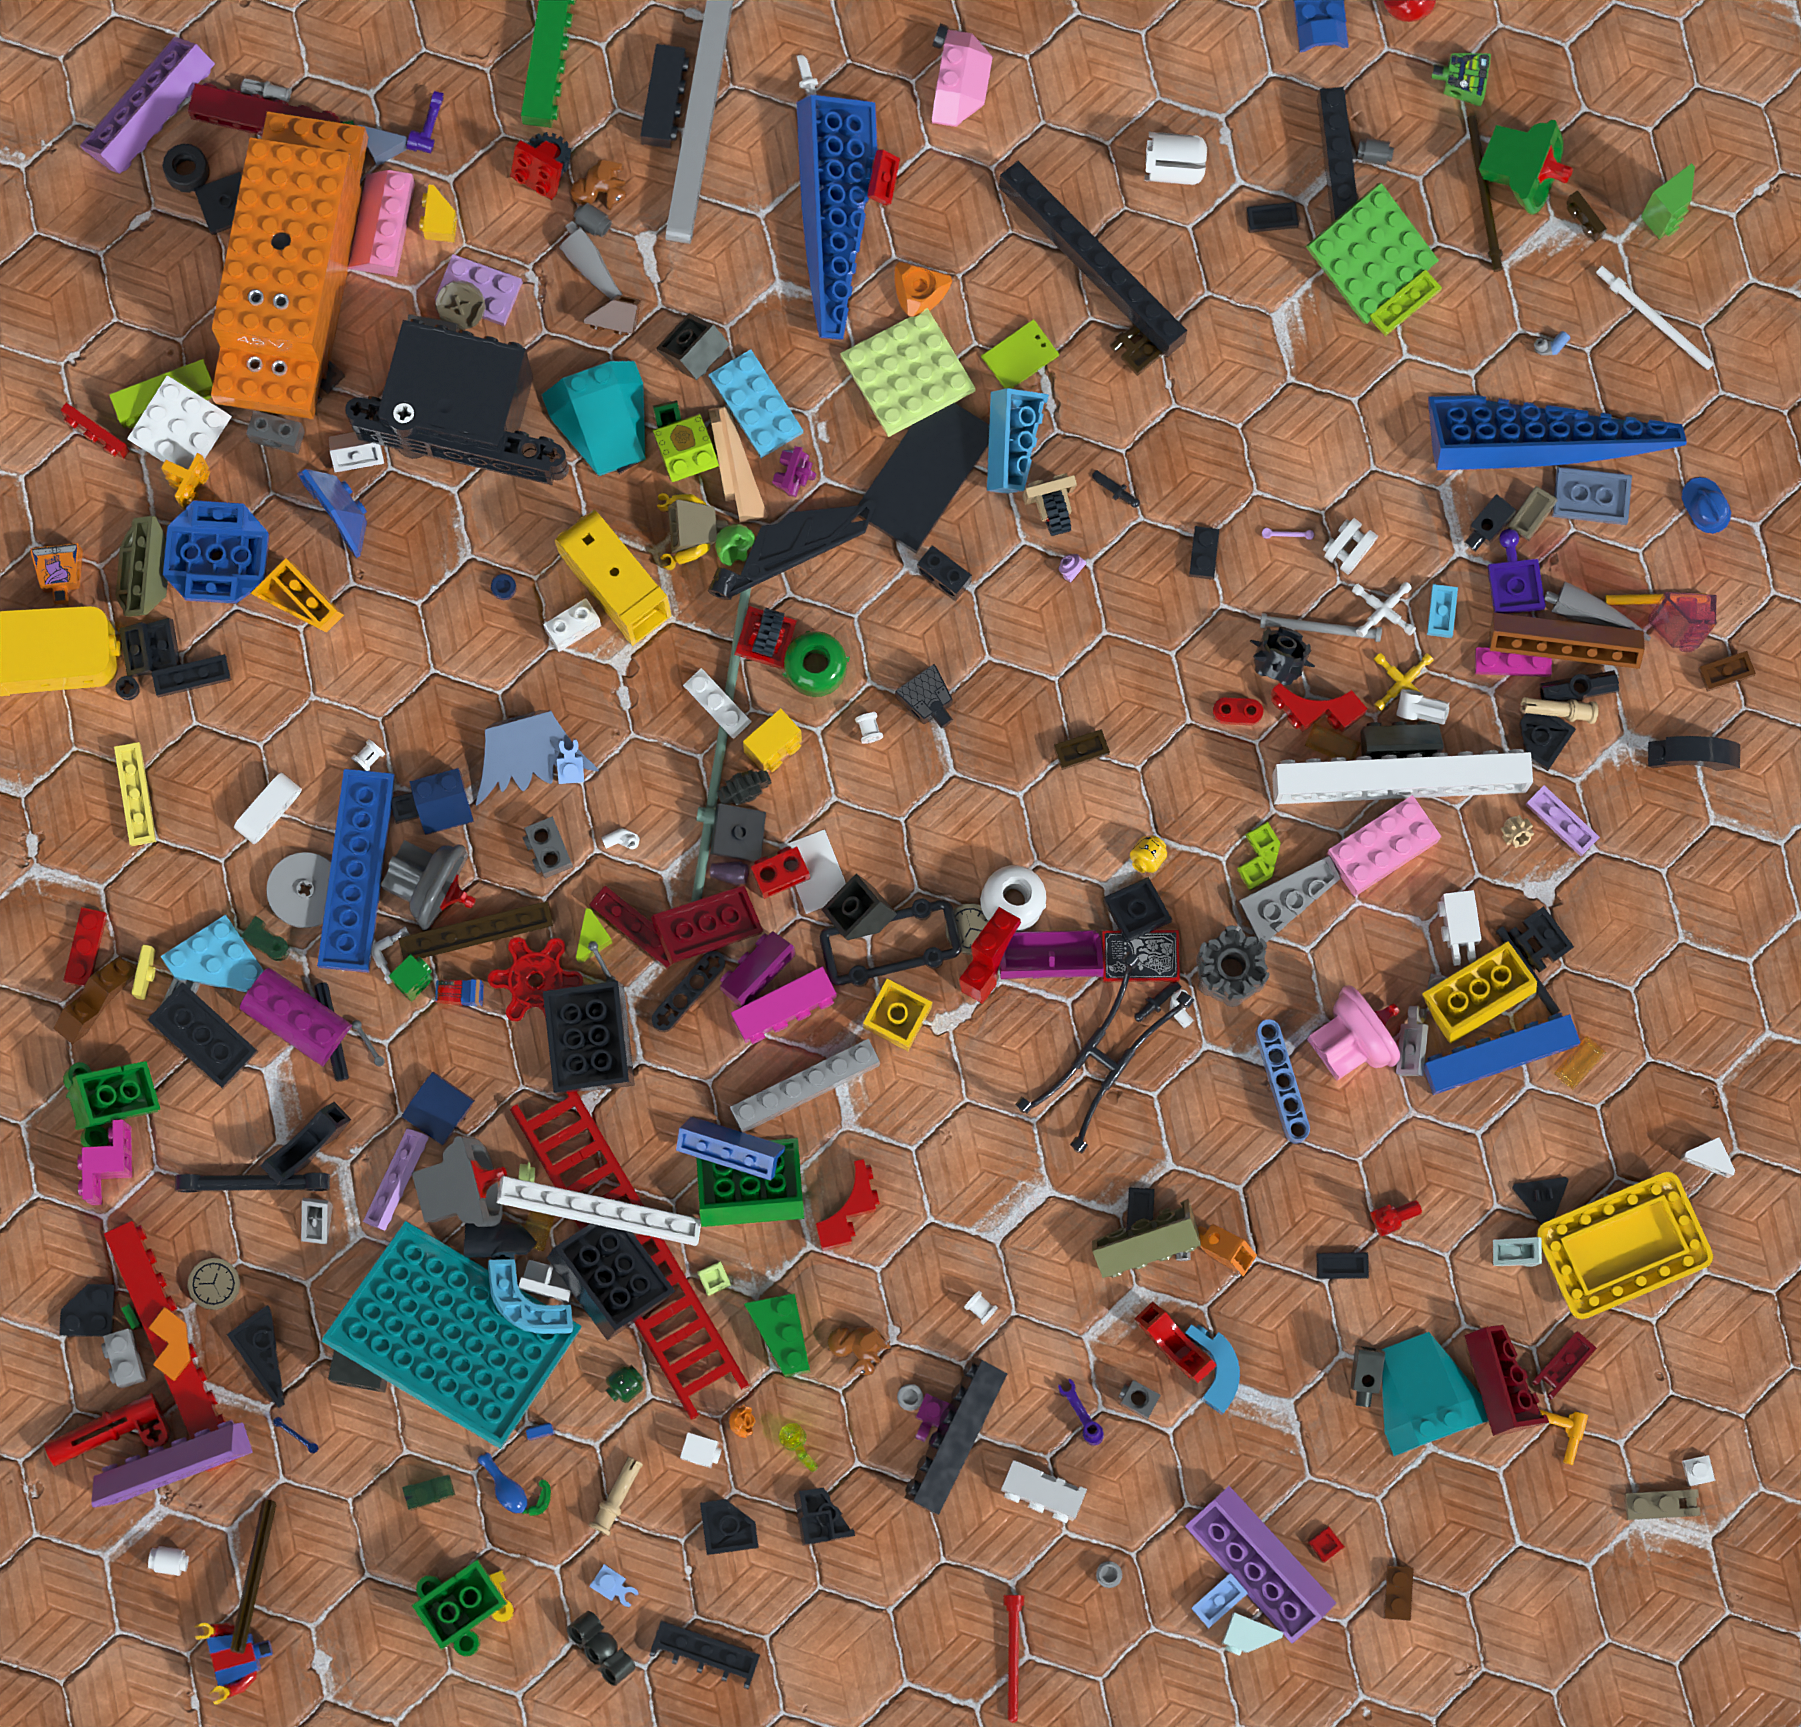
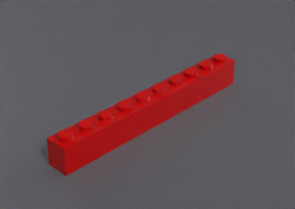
[104,1221,237,1472]

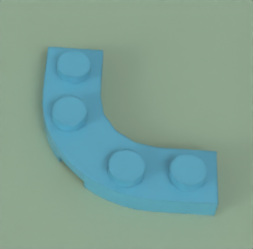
[488,1259,573,1334]

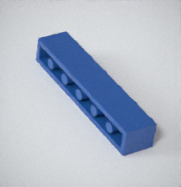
[1424,1013,1581,1095]

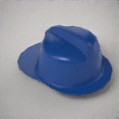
[1682,477,1731,534]

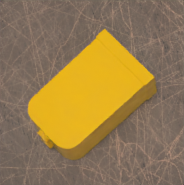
[554,510,672,646]
[0,606,121,696]

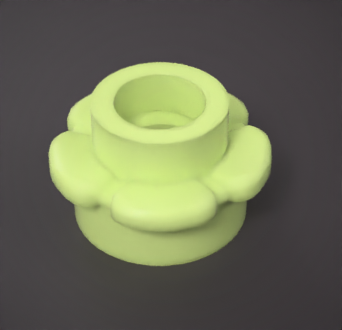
[519,1162,535,1183]

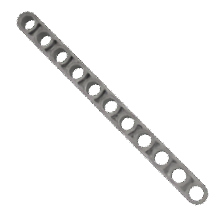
[666,0,733,244]

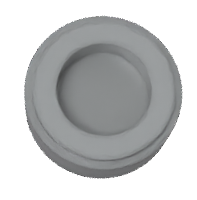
[897,1384,923,1411]

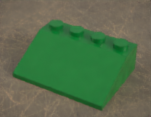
[696,1138,804,1227]

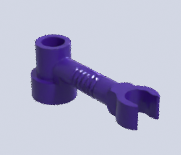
[406,91,444,154]
[1058,1379,1104,1446]

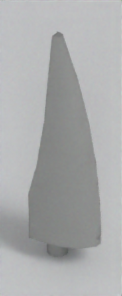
[559,221,623,299]
[1544,581,1651,641]

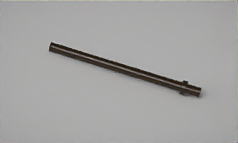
[1467,116,1503,272]

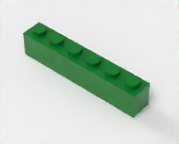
[521,0,576,128]

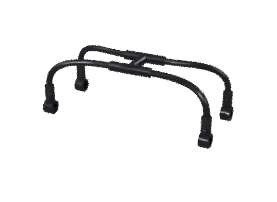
[1015,952,1194,1154]

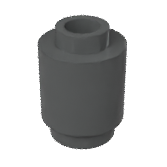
[1357,138,1394,166]
[574,203,612,238]

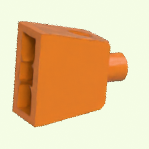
[1198,1224,1257,1277]

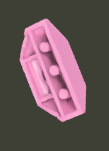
[932,30,993,127]

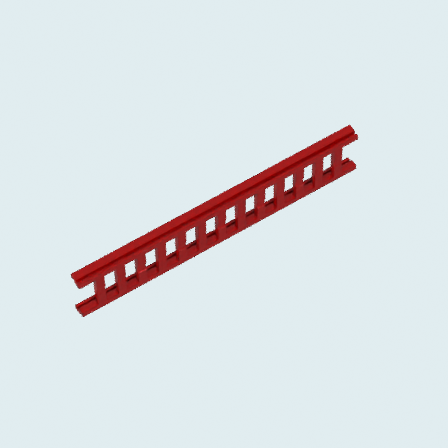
[510,1091,750,1421]

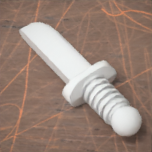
[797,55,818,96]

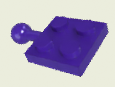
[1487,529,1545,614]

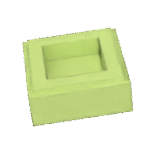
[697,1261,731,1296]

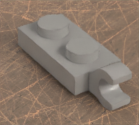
[1396,1006,1428,1076]

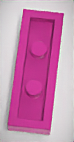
[1475,647,1552,677]

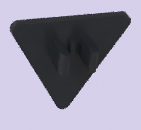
[1512,1177,1568,1225]

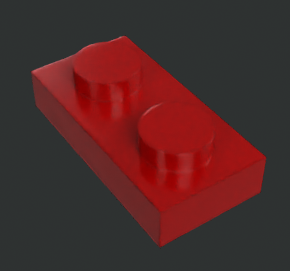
[867,149,900,206]

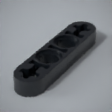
[652,951,726,1033]

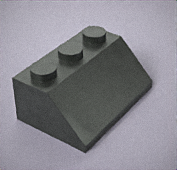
[1360,721,1444,760]

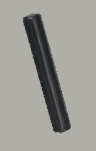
[314,982,349,1082]

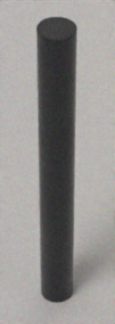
[1495,926,1561,1015]

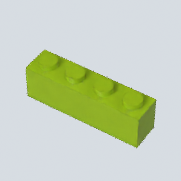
[109,359,213,428]

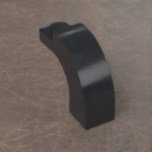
[1648,736,1740,771]

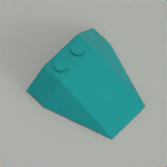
[541,361,646,477]
[1382,1332,1489,1457]

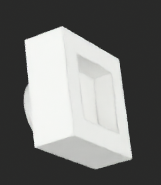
[1682,1455,1715,1487]

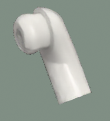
[601,828,639,849]
[1169,989,1194,1029]

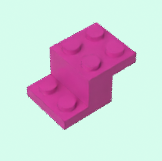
[78,1120,132,1205]

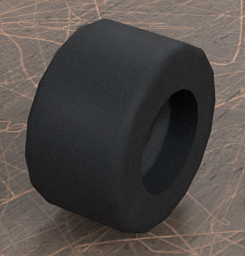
[162,143,210,193]

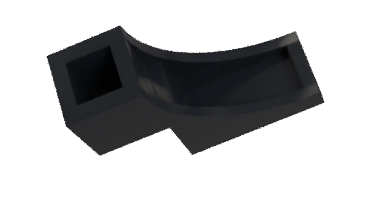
[260,1102,352,1184]

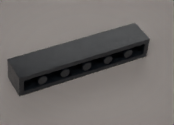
[1317,87,1358,223]
[904,1358,1008,1515]

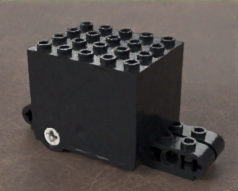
[345,319,569,485]

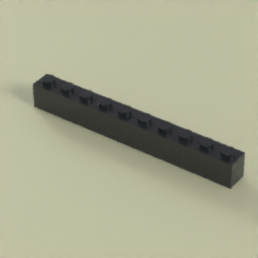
[999,160,1188,357]

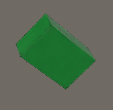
[121,1304,142,1330]

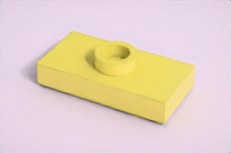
[132,945,156,1000]

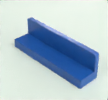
[676,1117,785,1180]

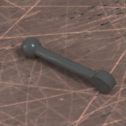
[588,941,616,982]
[352,1020,385,1067]

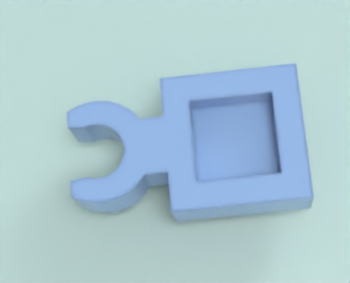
[557,738,584,784]
[589,1565,639,1607]

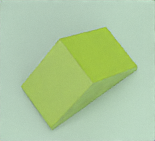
[576,908,612,963]

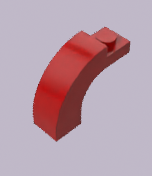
[1134,1301,1217,1383]

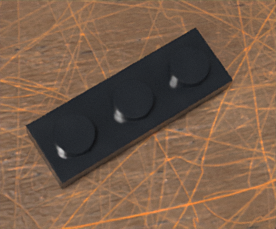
[151,654,232,698]

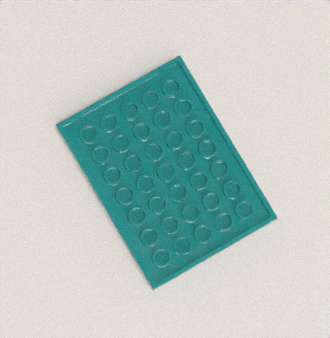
[322,1221,582,1449]

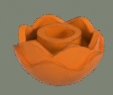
[729,1405,755,1438]

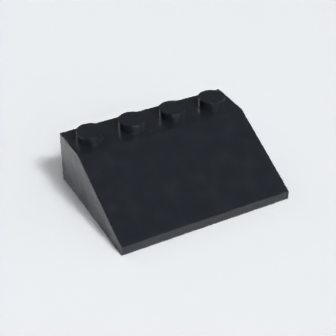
[543,981,635,1093]
[547,1223,675,1341]

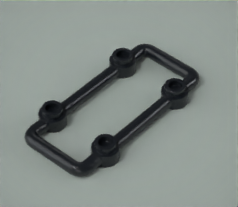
[819,898,962,987]

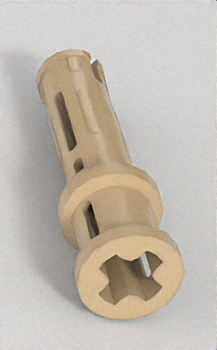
[1520,697,1598,724]
[588,1457,643,1536]

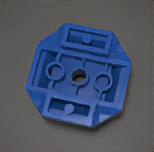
[163,501,269,604]

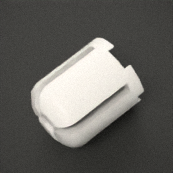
[1144,132,1207,185]

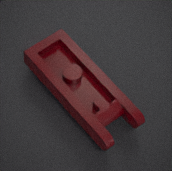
[1531,1331,1597,1400]

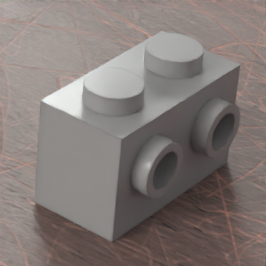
[101,1329,147,1388]

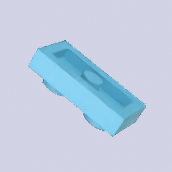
[1427,584,1458,638]

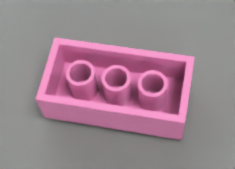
[1326,795,1441,897]

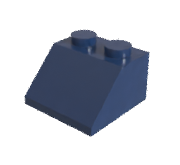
[409,768,474,835]

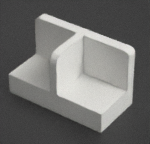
[519,1260,573,1303]

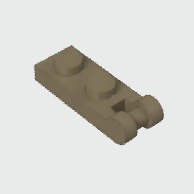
[1624,1489,1701,1520]

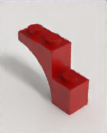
[1270,683,1368,733]
[959,907,1021,1004]
[816,1159,880,1251]

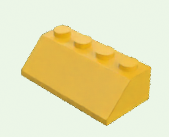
[1422,941,1537,1044]

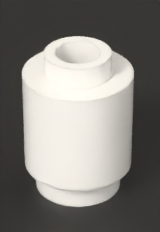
[148,1546,189,1576]

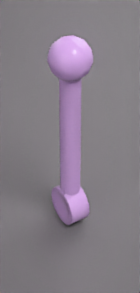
[1262,528,1314,540]

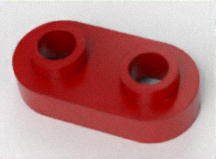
[1212,698,1264,726]

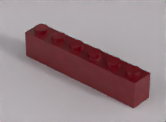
[188,83,340,136]

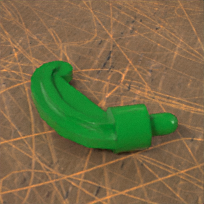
[522,1480,551,1516]

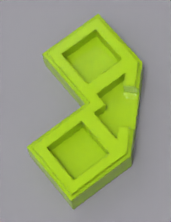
[1237,822,1281,891]

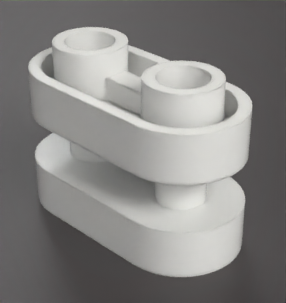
[1323,518,1378,575]

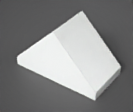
[1680,1138,1735,1178]

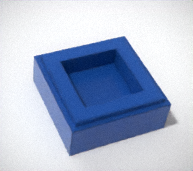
[526,1423,555,1441]

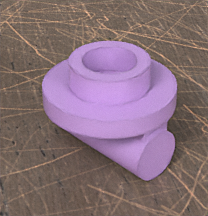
[1059,554,1087,583]

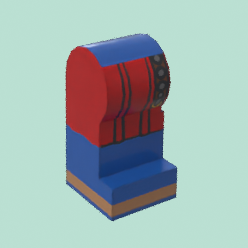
[435,980,484,1007]

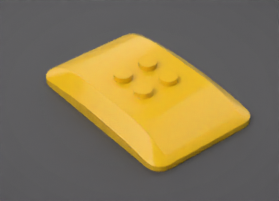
[1537,1172,1713,1319]

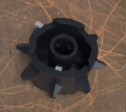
[1250,627,1315,685]

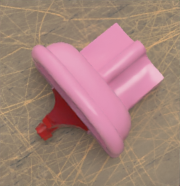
[1307,985,1400,1081]

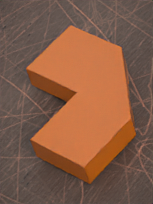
[149,1307,191,1381]

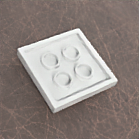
[127,375,232,469]

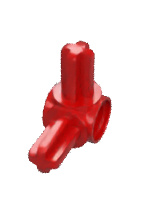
[1370,1200,1422,1237]

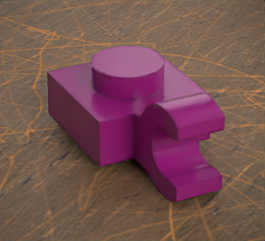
[915,1393,950,1442]

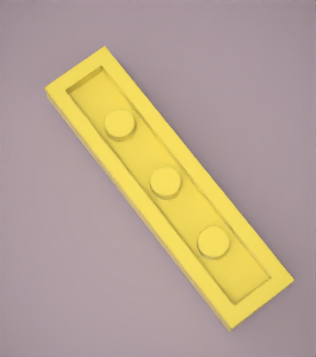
[114,742,156,846]

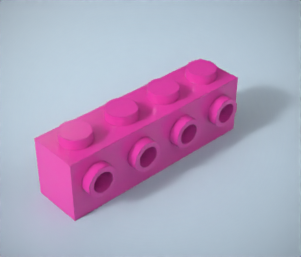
[731,967,837,1044]

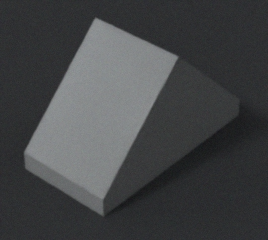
[301,1198,333,1244]

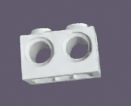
[543,598,601,652]

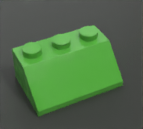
[1641,163,1695,239]

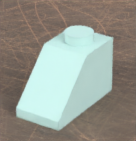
[1221,1613,1284,1656]

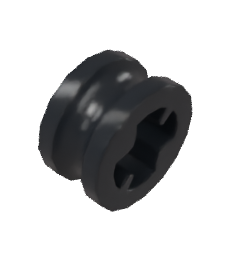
[115,676,140,701]

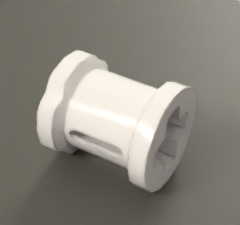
[855,712,883,744]
[351,739,385,771]
[964,1291,998,1325]

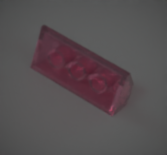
[1648,592,1717,652]

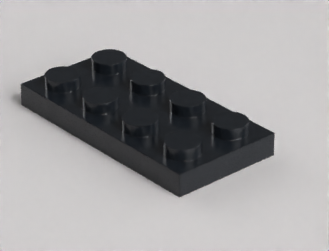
[147,982,258,1089]

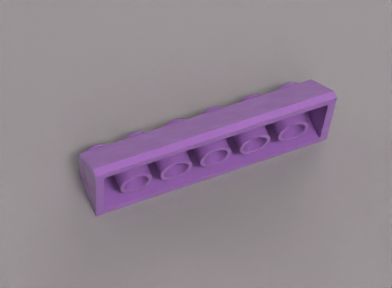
[80,37,215,174]
[91,1420,253,1508]
[1185,1486,1336,1643]

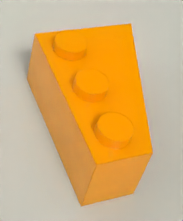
[250,558,344,633]

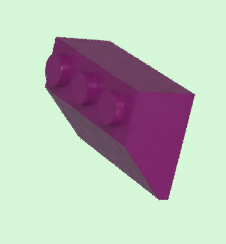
[720,931,795,1008]

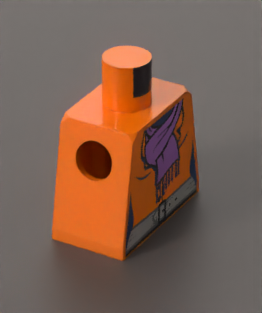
[31,543,83,604]

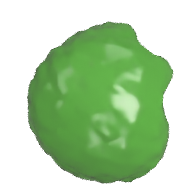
[715,524,755,566]

